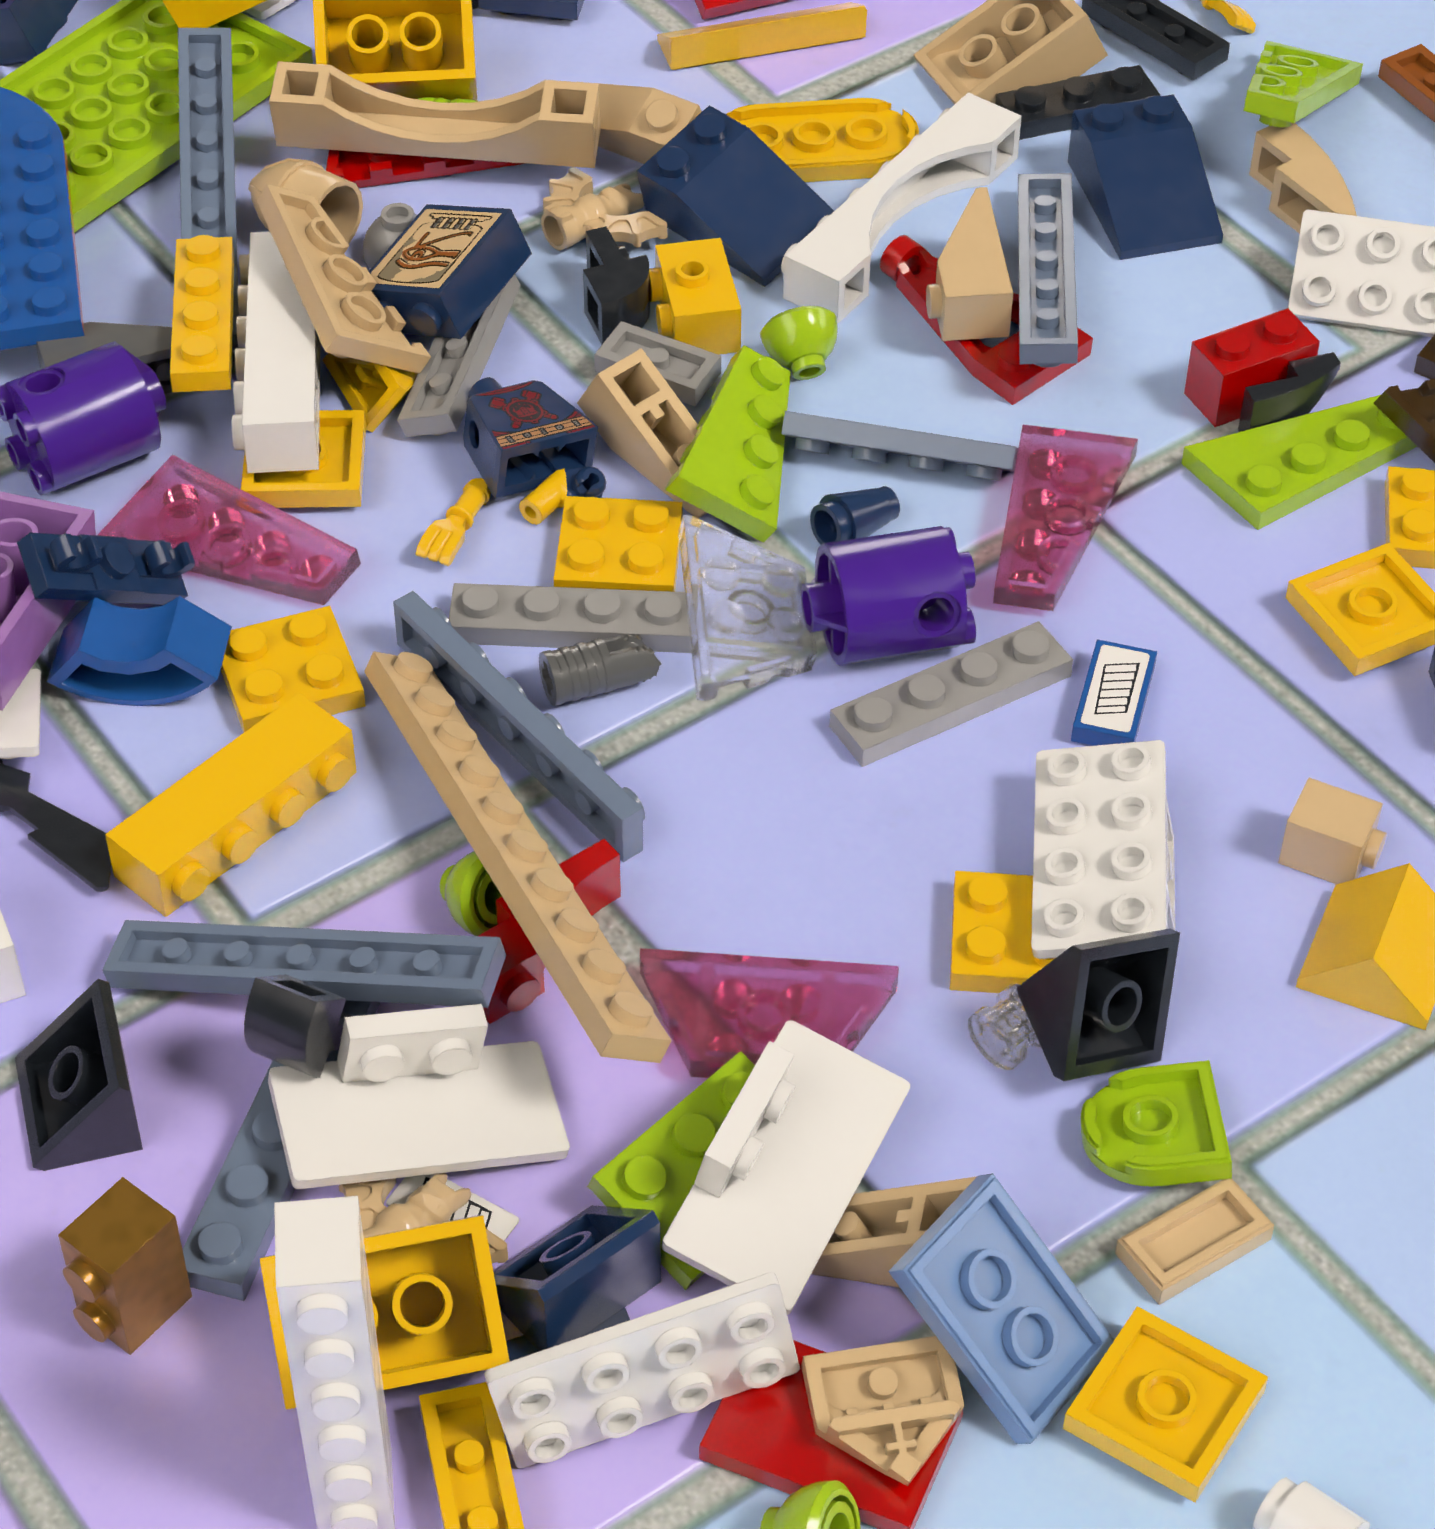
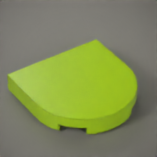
[1080,1060,1232,1187]

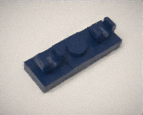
[17,532,196,605]

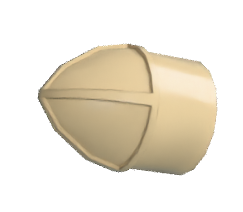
[248,158,363,244]

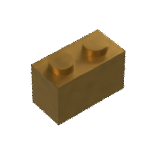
[58,1177,192,1355]

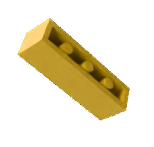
[105,692,357,917]

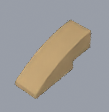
[1249,123,1357,234]

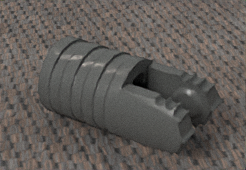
[539,633,662,706]

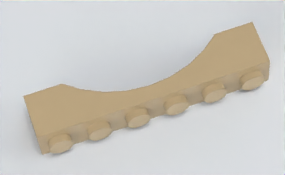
[269,61,601,168]

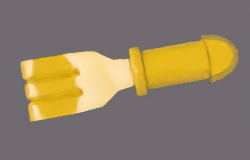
[1200,0,1256,34]
[415,478,491,566]

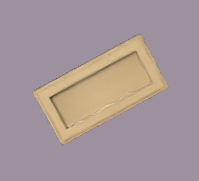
[1115,1179,1274,1305]

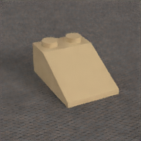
[913,0,1108,105]

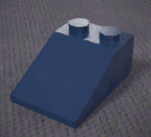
[1068,94,1223,260]
[637,105,834,287]

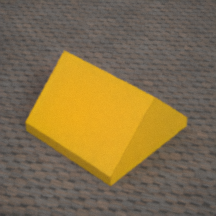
[1296,863,1435,1030]

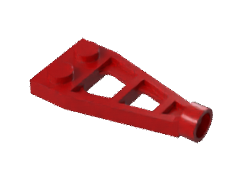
[880,235,1093,405]

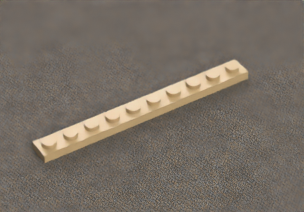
[364,651,672,1063]

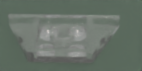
[678,515,817,701]

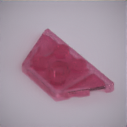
[640,948,899,1078]

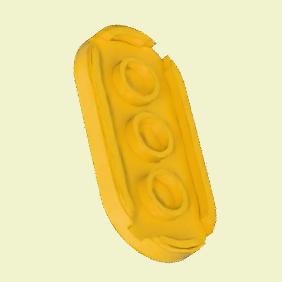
[726,98,919,182]

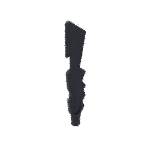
[0,759,112,892]

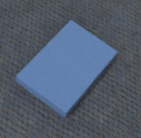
[888,1173,1114,1444]

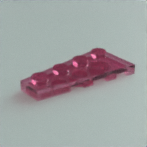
[98,454,361,605]

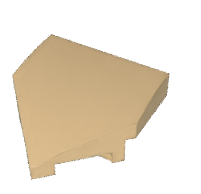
[801,1336,965,1486]

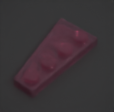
[993,424,1138,611]

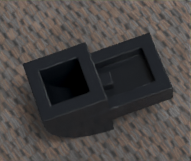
[583,226,650,345]
[244,974,352,1078]

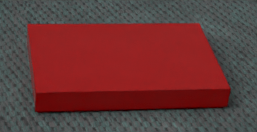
[699,1340,964,1529]

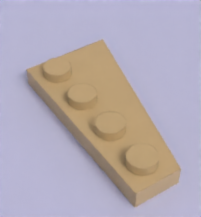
[256,184,431,373]

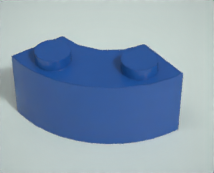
[47,596,232,706]

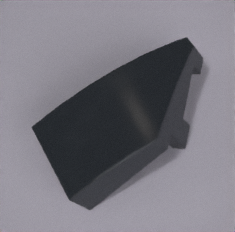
[1238,352,1341,432]

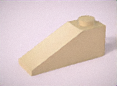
[585,82,702,164]
[926,187,1013,341]
[577,348,707,519]
[812,1176,977,1288]

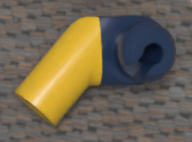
[519,466,606,525]

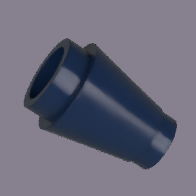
[810,486,900,545]

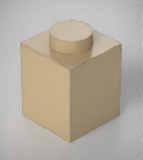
[1278,777,1387,884]

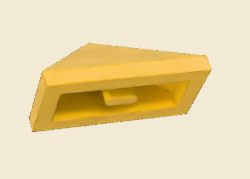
[323,353,418,433]

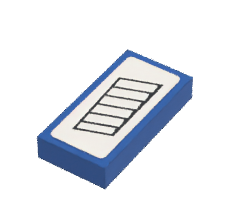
[1071,639,1157,746]

